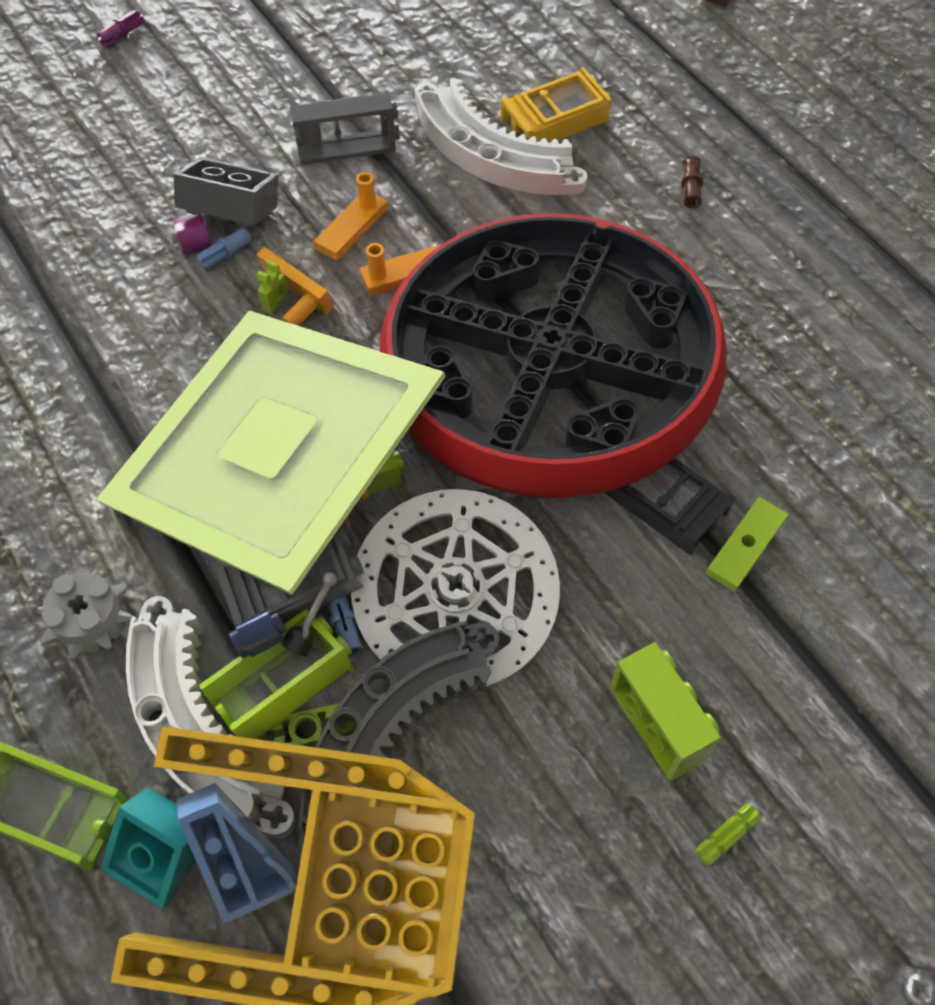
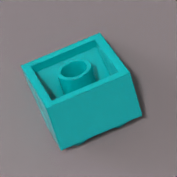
[100,787,196,909]

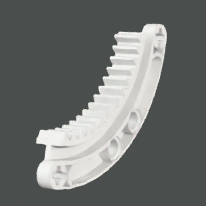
[415,78,587,195]
[126,596,296,839]

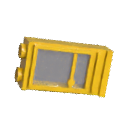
[500,67,612,143]

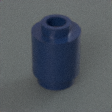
[229,609,287,659]

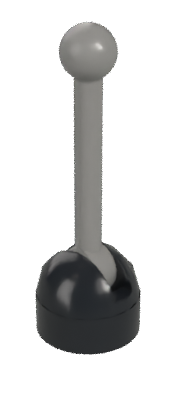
[281,572,337,656]

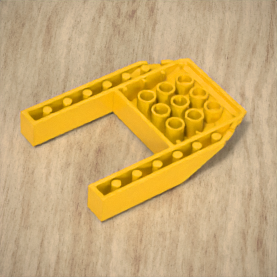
[110,726,475,1005]

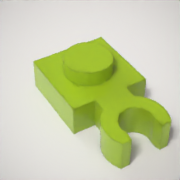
[256,260,288,314]

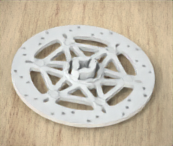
[351,489,560,692]

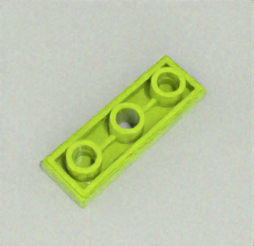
[705,497,788,592]

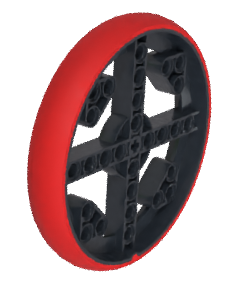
[380,214,727,498]

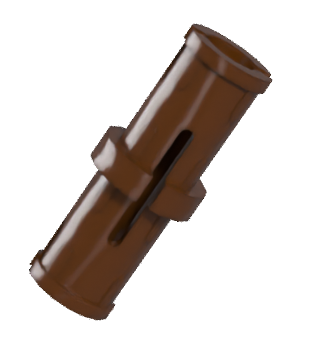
[681,155,703,209]

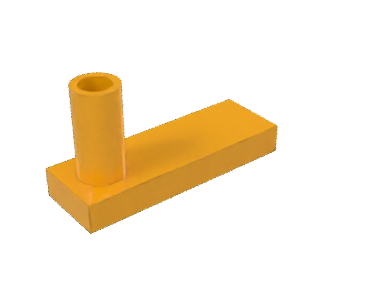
[313,172,388,261]
[359,243,440,296]
[256,247,334,326]

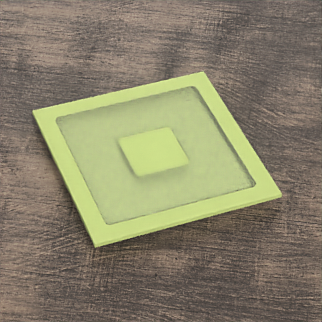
[96,311,446,595]

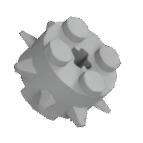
[37,570,133,659]

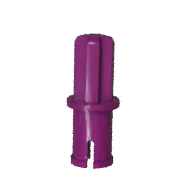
[96,10,144,48]

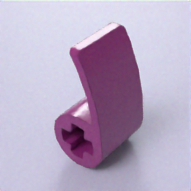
[173,214,212,254]

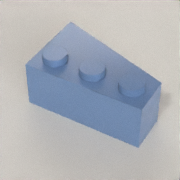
[177,783,297,924]

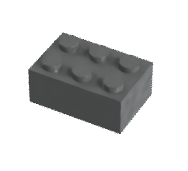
[174,157,278,227]

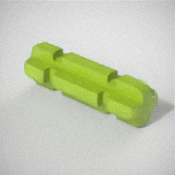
[695,803,761,866]

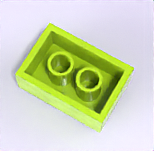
[610,642,721,782]

